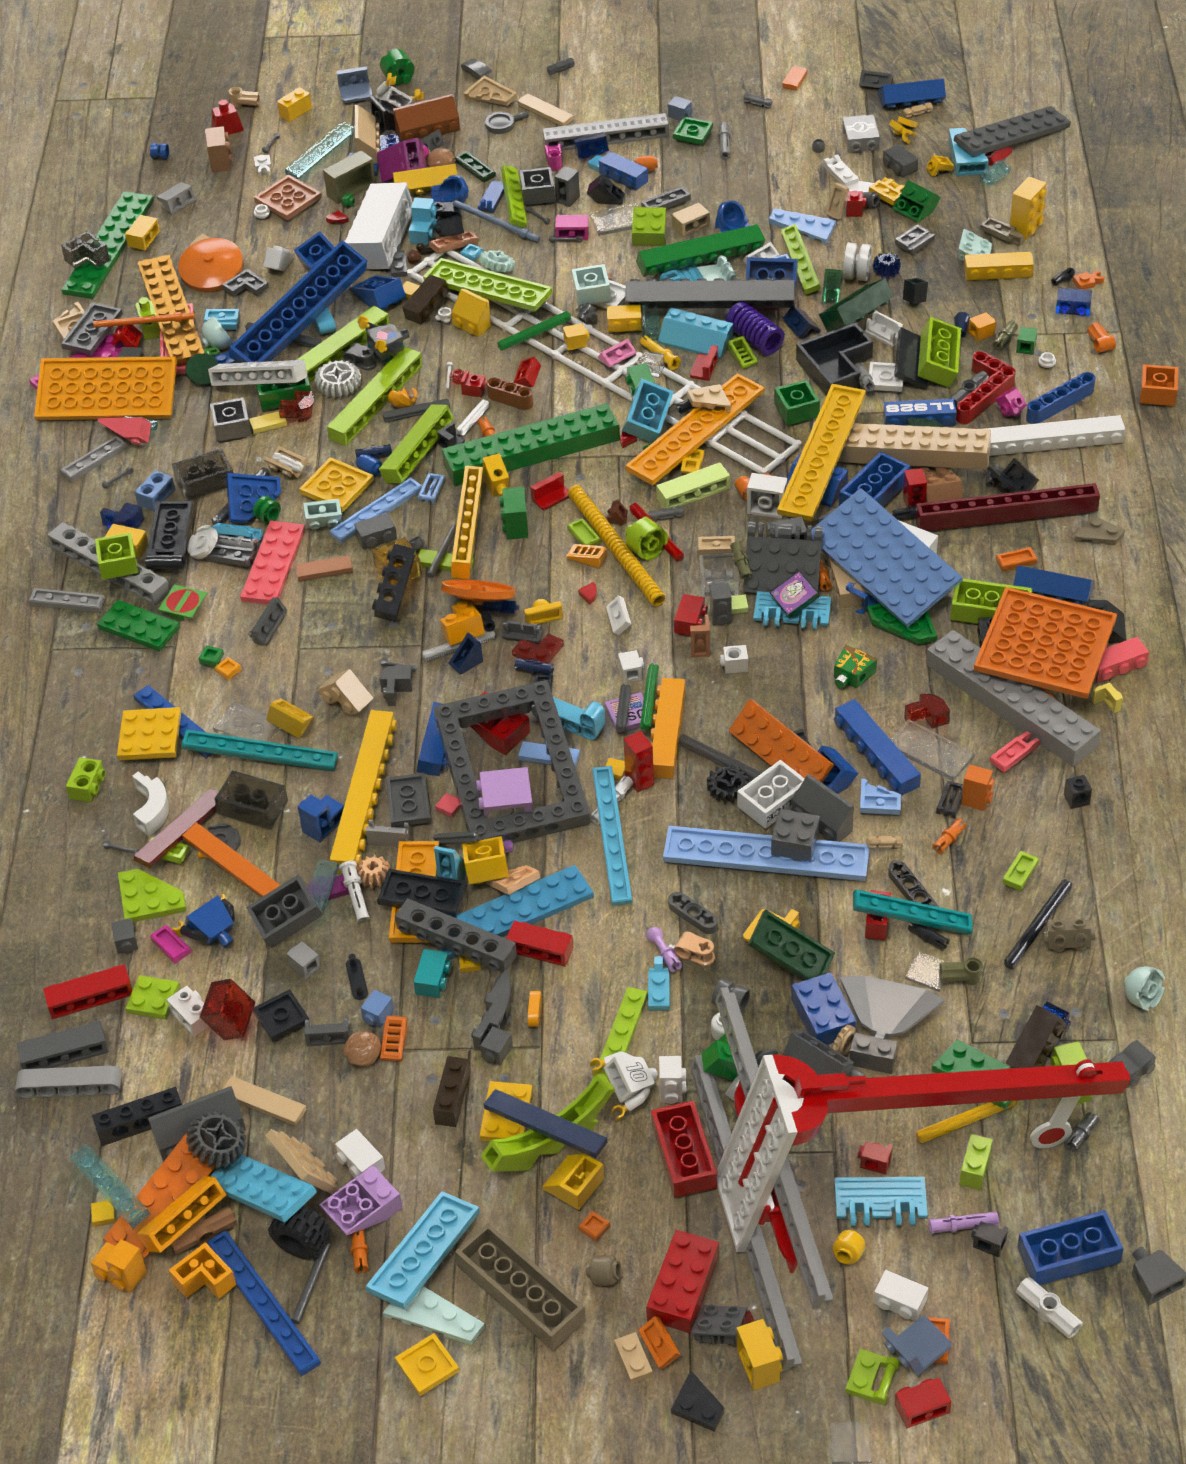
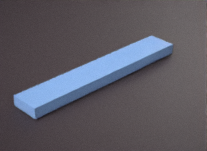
[329,477,422,544]

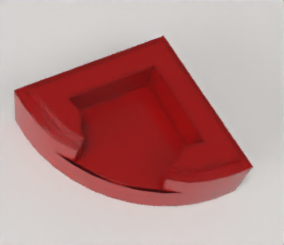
[326,210,349,224]
[620,431,637,448]
[578,582,597,605]

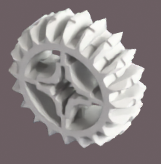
[315,360,361,399]

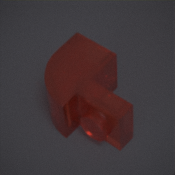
[279,391,314,422]
[904,693,950,729]

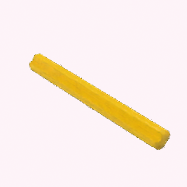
[916,1101,1016,1143]

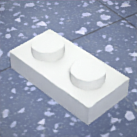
[606,595,631,635]

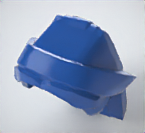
[430,175,469,209]
[715,200,750,232]

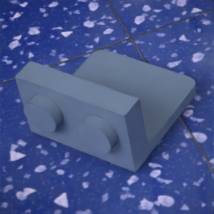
[336,66,373,103]
[881,1316,952,1376]

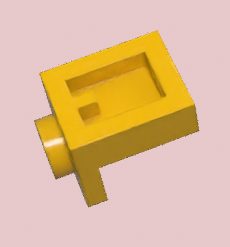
[926,155,955,177]

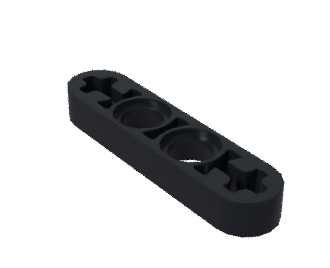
[888,861,939,907]

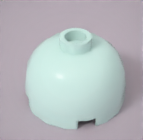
[201,316,233,350]
[1124,966,1165,1010]

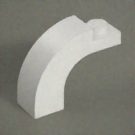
[132,772,169,837]

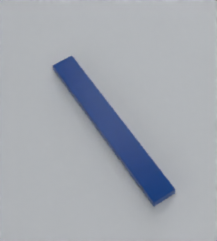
[207,1230,321,1377]

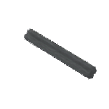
[382,398,450,422]

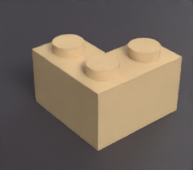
[318,669,373,715]

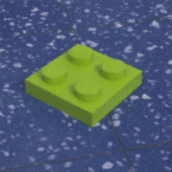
[125,975,180,1020]

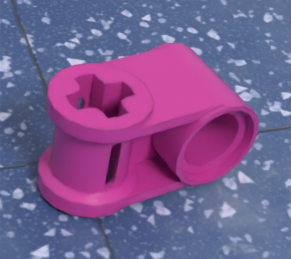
[545,144,562,171]

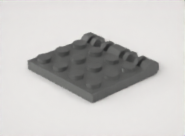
[743,521,823,593]

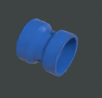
[150,143,169,159]

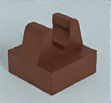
[606,499,628,525]

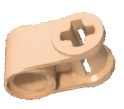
[674,931,715,966]

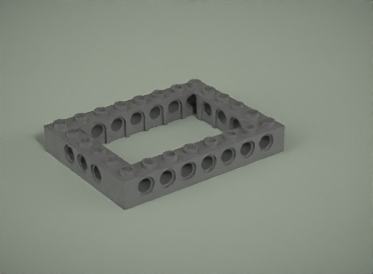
[434,680,590,843]

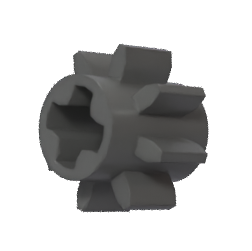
[576,303,597,324]

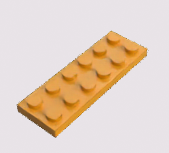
[389,841,440,943]

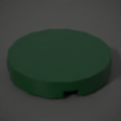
[186,353,219,387]

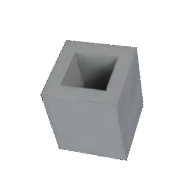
[286,941,321,979]

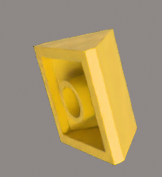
[266,698,314,738]

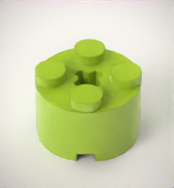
[625,517,668,560]

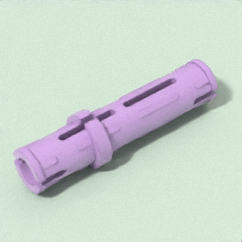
[928,1211,999,1234]

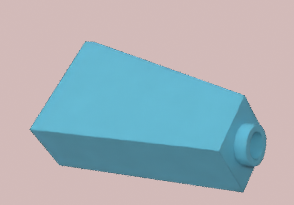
[948,128,989,176]

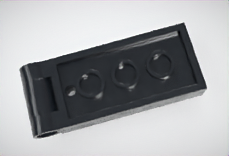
[145,501,194,569]

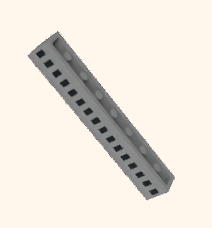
[543,113,669,151]

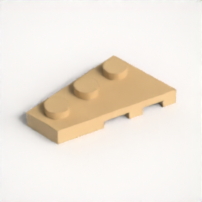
[463,76,518,106]

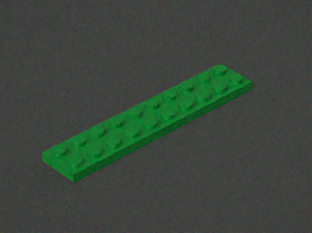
[62,191,154,299]

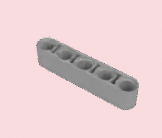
[15,1066,122,1098]

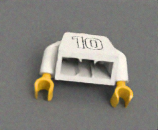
[376,73,424,108]
[590,1051,658,1121]

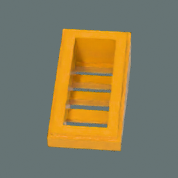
[566,544,607,568]

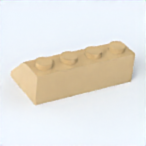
[355,105,380,164]

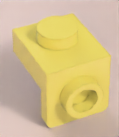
[1092,683,1123,713]

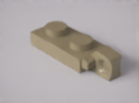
[980,216,1024,246]

